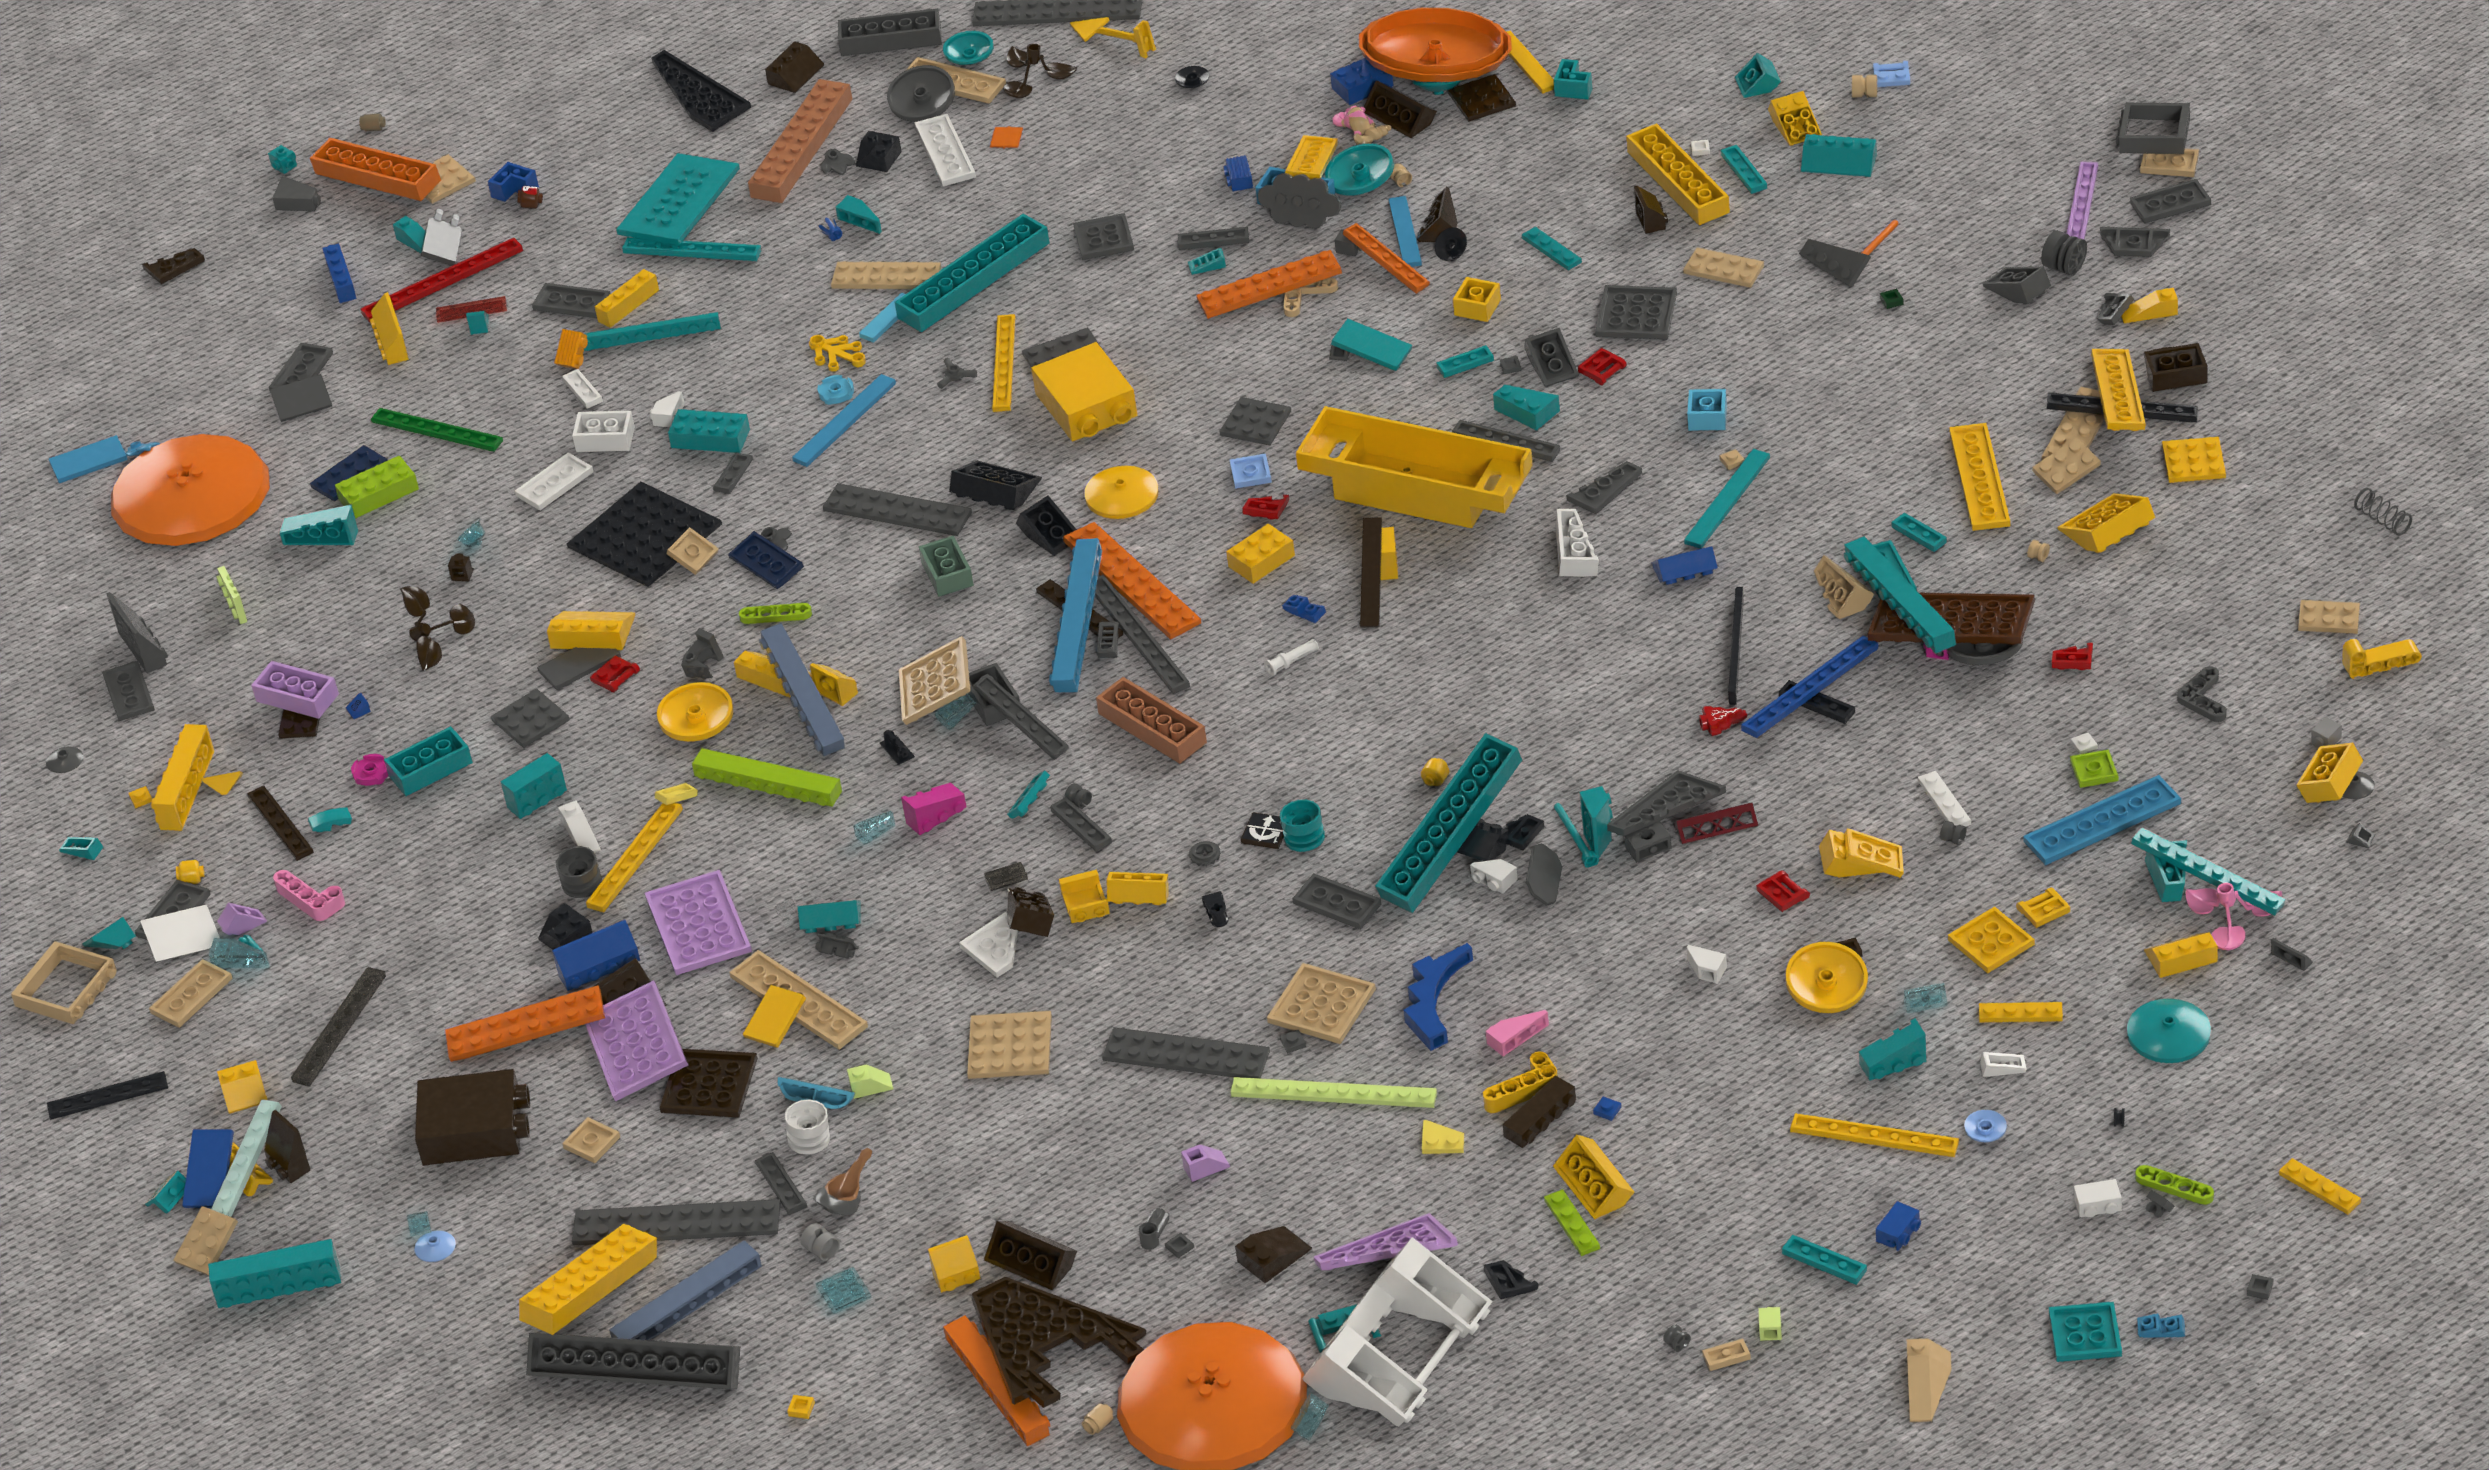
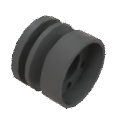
[2041,230,2087,276]
[556,846,602,898]

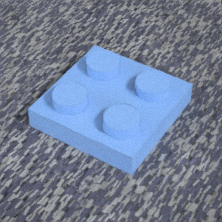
[1230,453,1272,489]

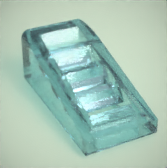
[934,693,976,730]
[853,811,896,845]

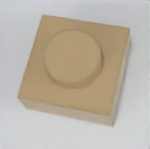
[1719,449,1745,470]

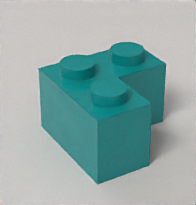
[1554,59,1593,100]

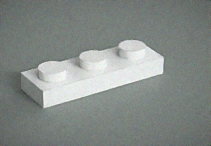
[562,369,603,409]

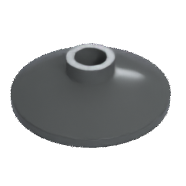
[46,746,83,773]
[2342,771,2375,799]

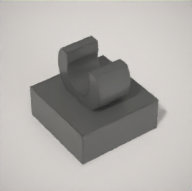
[2146,1190,2175,1218]

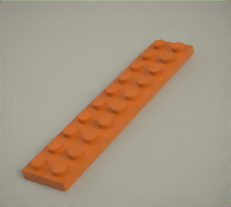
[1063,522,1201,640]

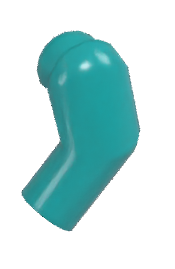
[238,935,265,958]

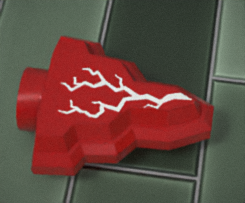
[1699,706,1747,737]

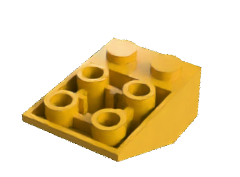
[1768,91,1822,146]
[1819,830,1883,878]

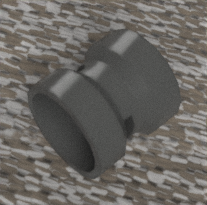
[1065,783,1092,809]
[1940,821,1967,845]

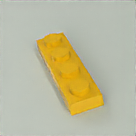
[1979,1002,2063,1023]
[2279,1158,2361,1215]

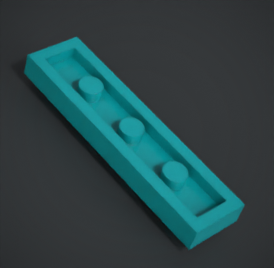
[1721,144,1767,194]
[1522,227,1582,271]
[1782,1234,1867,1285]

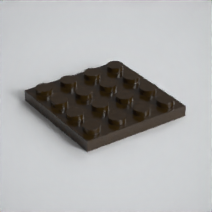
[659,1049,758,1118]

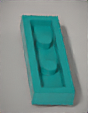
[1436,345,1494,378]
[1891,512,1947,552]
[1007,770,1050,819]

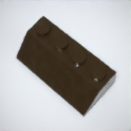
[1364,80,1437,138]
[984,1221,1077,1290]

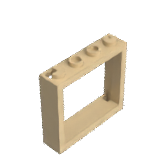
[11,941,117,1024]

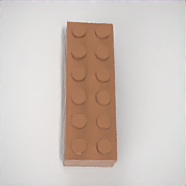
[1096,677,1207,764]

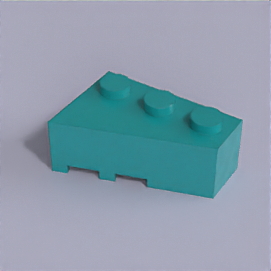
[1493,385,1560,431]
[2145,840,2187,902]
[1859,1018,1927,1081]

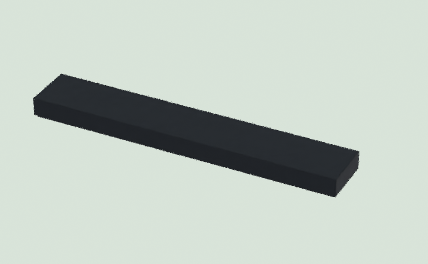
[47,1071,168,1120]

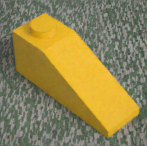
[2121,288,2178,323]

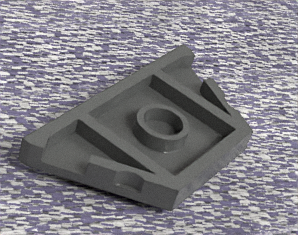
[2100,227,2170,257]

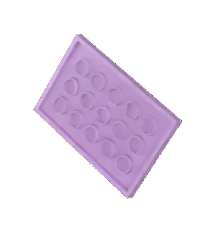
[645,870,752,975]
[585,980,688,1101]

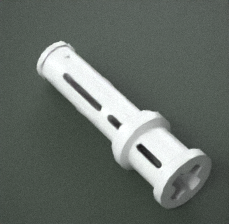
[1264,639,1319,676]

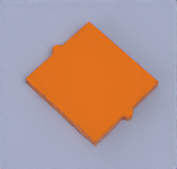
[990,126,1023,149]

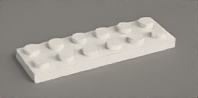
[914,114,976,187]

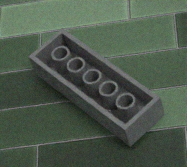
[838,8,942,56]

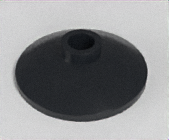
[1175,66,1209,88]
[1435,227,1467,261]

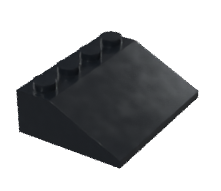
[949,460,1042,510]

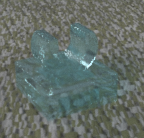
[407,1211,431,1236]

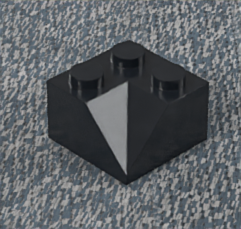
[856,131,902,172]
[538,903,593,950]

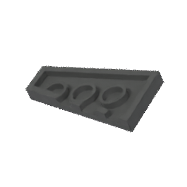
[1799,239,1871,287]
[1566,461,1642,514]

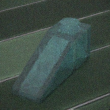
[209,938,270,968]

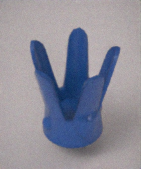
[819,217,842,241]

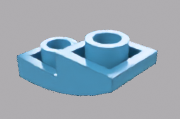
[2137,1313,2185,1338]

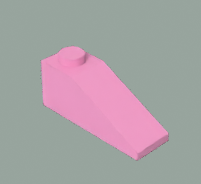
[1486,1010,1549,1056]

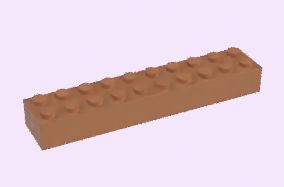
[748,79,852,203]

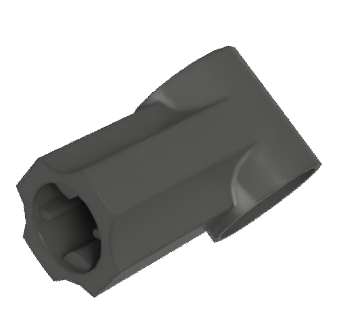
[1139,1208,1169,1250]

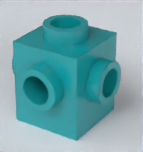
[268,145,297,174]

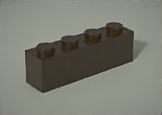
[1502,1076,1576,1148]

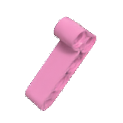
[273,870,345,921]

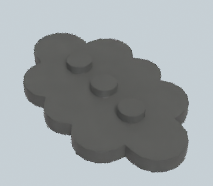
[1258,173,1341,228]

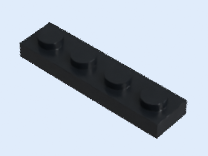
[1778,680,1855,724]

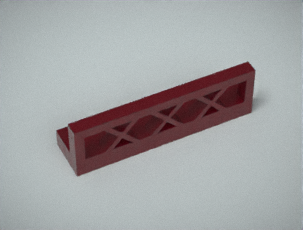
[1673,802,1758,844]

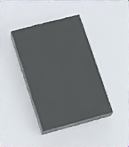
[270,374,332,422]

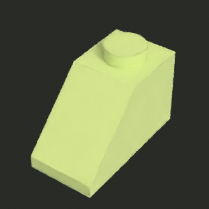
[847,1064,893,1099]

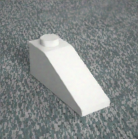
[558,800,601,853]

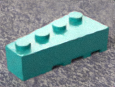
[280,505,358,545]

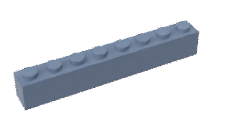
[759,623,845,756]
[609,1240,762,1340]

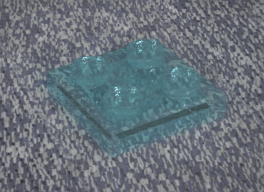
[815,1267,871,1315]

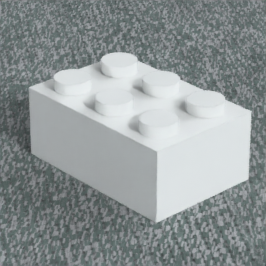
[572,411,635,452]

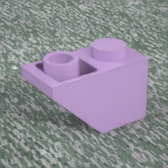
[1181,1144,1230,1182]

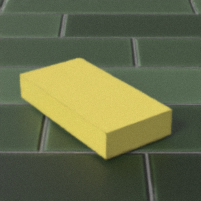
[655,783,698,805]

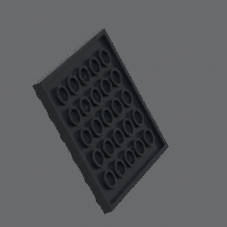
[567,481,722,587]

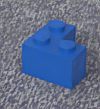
[488,162,539,202]

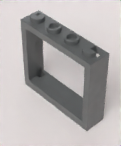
[2116,102,2190,154]

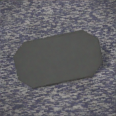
[1526,843,1562,906]

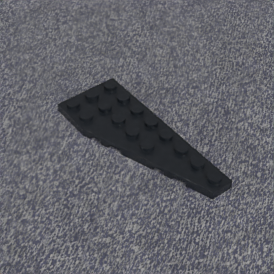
[651,50,751,132]

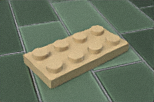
[1683,248,1764,288]
[149,959,233,1028]

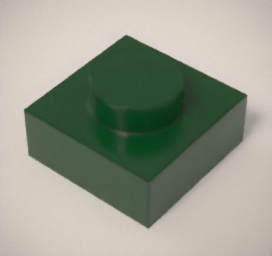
[1880,288,1904,309]

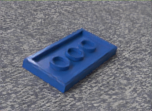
[182,1129,234,1208]

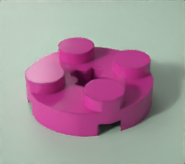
[351,754,388,786]

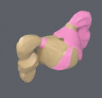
[1332,105,1392,145]

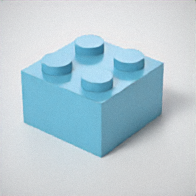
[1687,389,1727,431]

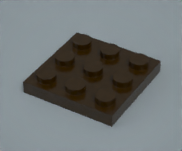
[1448,74,1516,122]

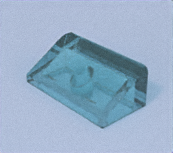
[1904,983,1948,1014]

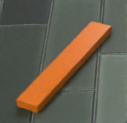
[1343,223,1430,294]

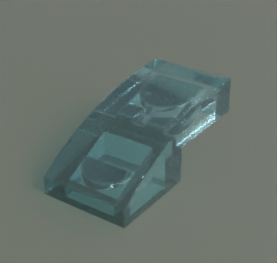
[1291,1393,1329,1440]

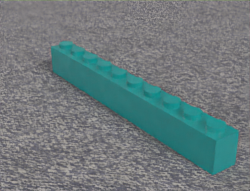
[1844,536,1956,654]

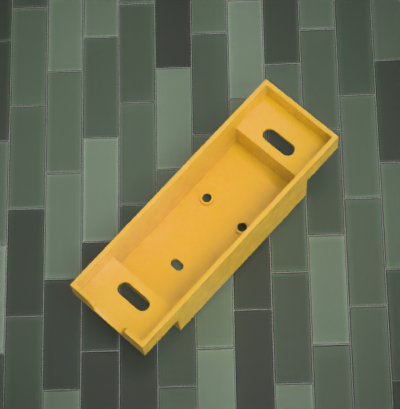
[1296,406,1533,529]

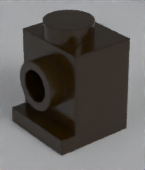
[448,553,474,582]

